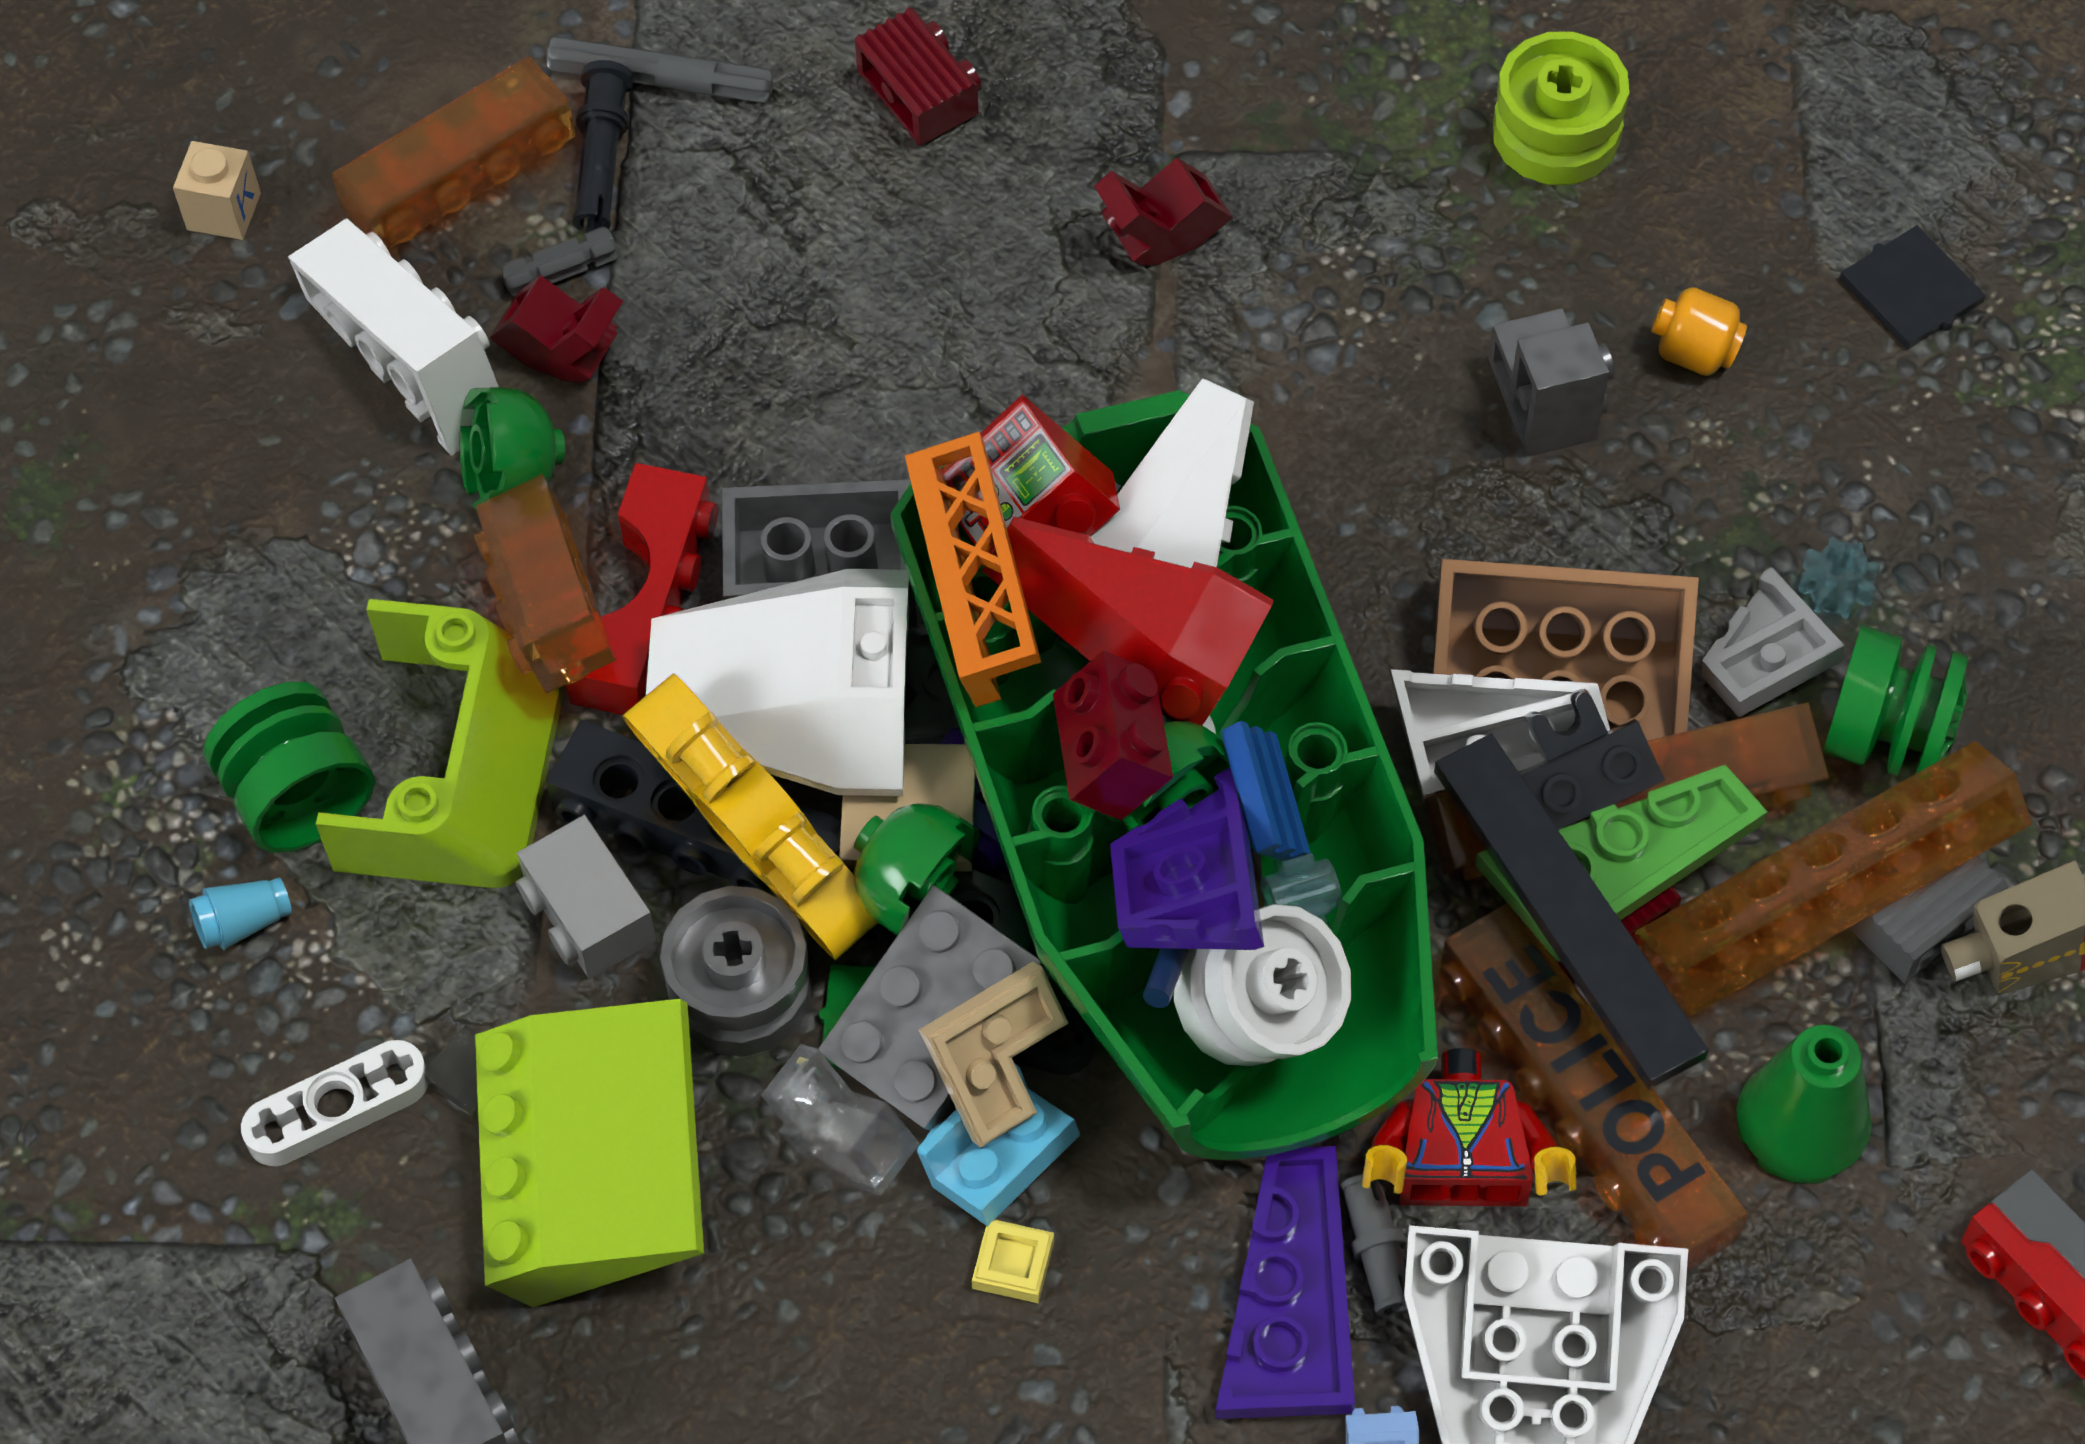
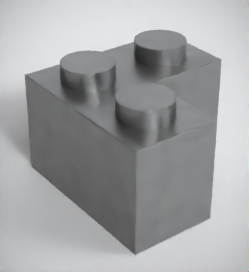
[1488,308,1614,457]

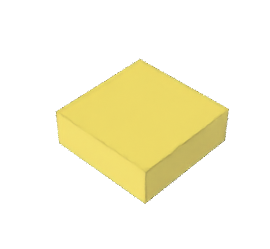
[972,1220,1055,1304]

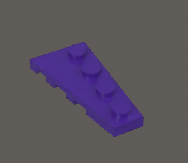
[1215,1146,1355,1419]

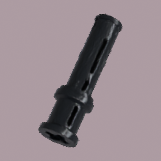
[572,60,634,233]

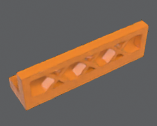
[904,431,1041,707]

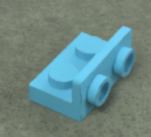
[917,1065,1080,1227]

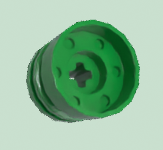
[1822,625,1969,786]
[203,682,376,853]

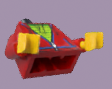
[1362,1048,1576,1207]

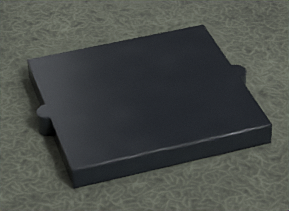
[1839,225,1986,350]

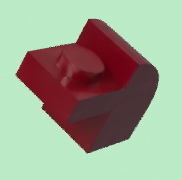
[1094,158,1233,265]
[489,275,623,382]

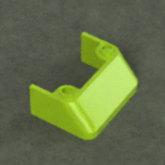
[316,599,564,888]

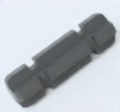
[501,227,618,296]

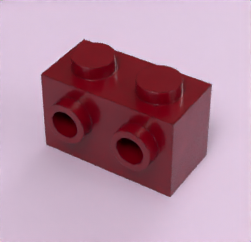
[1053,650,1173,820]

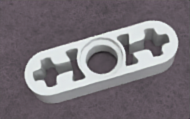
[241,1040,429,1166]

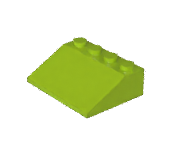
[475,999,704,1308]

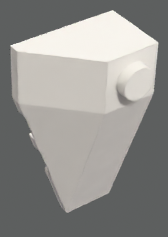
[1091,378,1254,568]

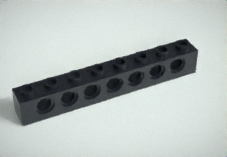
[546,720,1039,958]

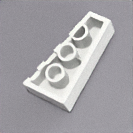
[288,218,499,456]

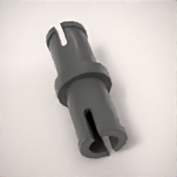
[1339,1174,1408,1317]

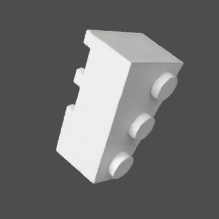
[1391,669,1610,801]

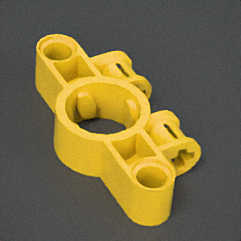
[622,673,879,960]

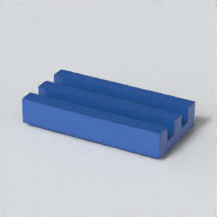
[1222,721,1311,864]

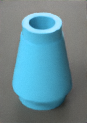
[189,877,292,950]

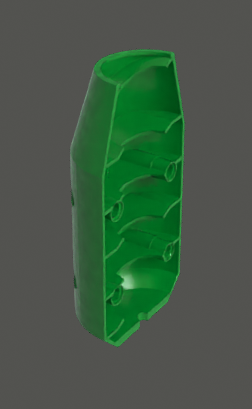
[890,390,1438,1160]

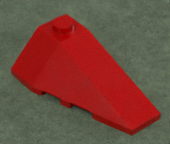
[982,517,1274,726]

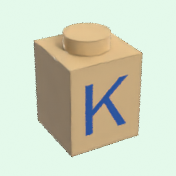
[173,141,261,240]

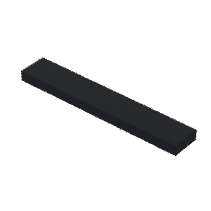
[1434,733,1709,1090]

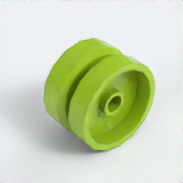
[1493,32,1630,185]

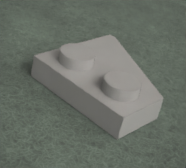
[1702,567,1845,717]

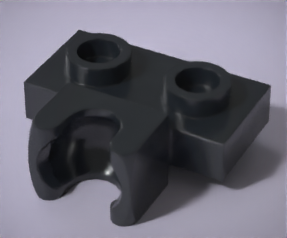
[1519,689,1665,830]

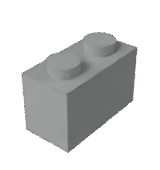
[516,814,657,979]

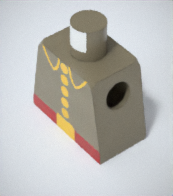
[1941,860,2085,994]

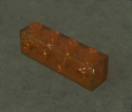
[331,56,576,249]
[474,474,616,693]

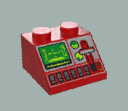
[941,394,1120,554]

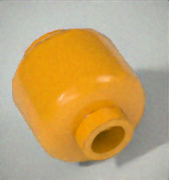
[1651,287,1747,376]

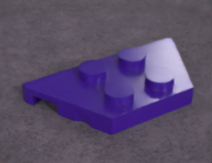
[1110,768,1264,950]

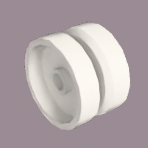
[1174,904,1351,1066]

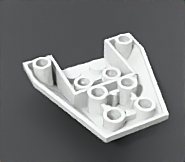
[646,569,911,796]
[1404,1225,1688,1444]

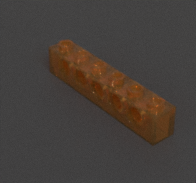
[1636,741,2032,1017]

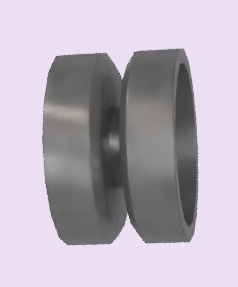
[660,886,812,1056]

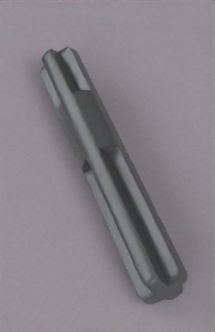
[547,36,774,103]

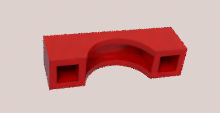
[563,463,718,715]

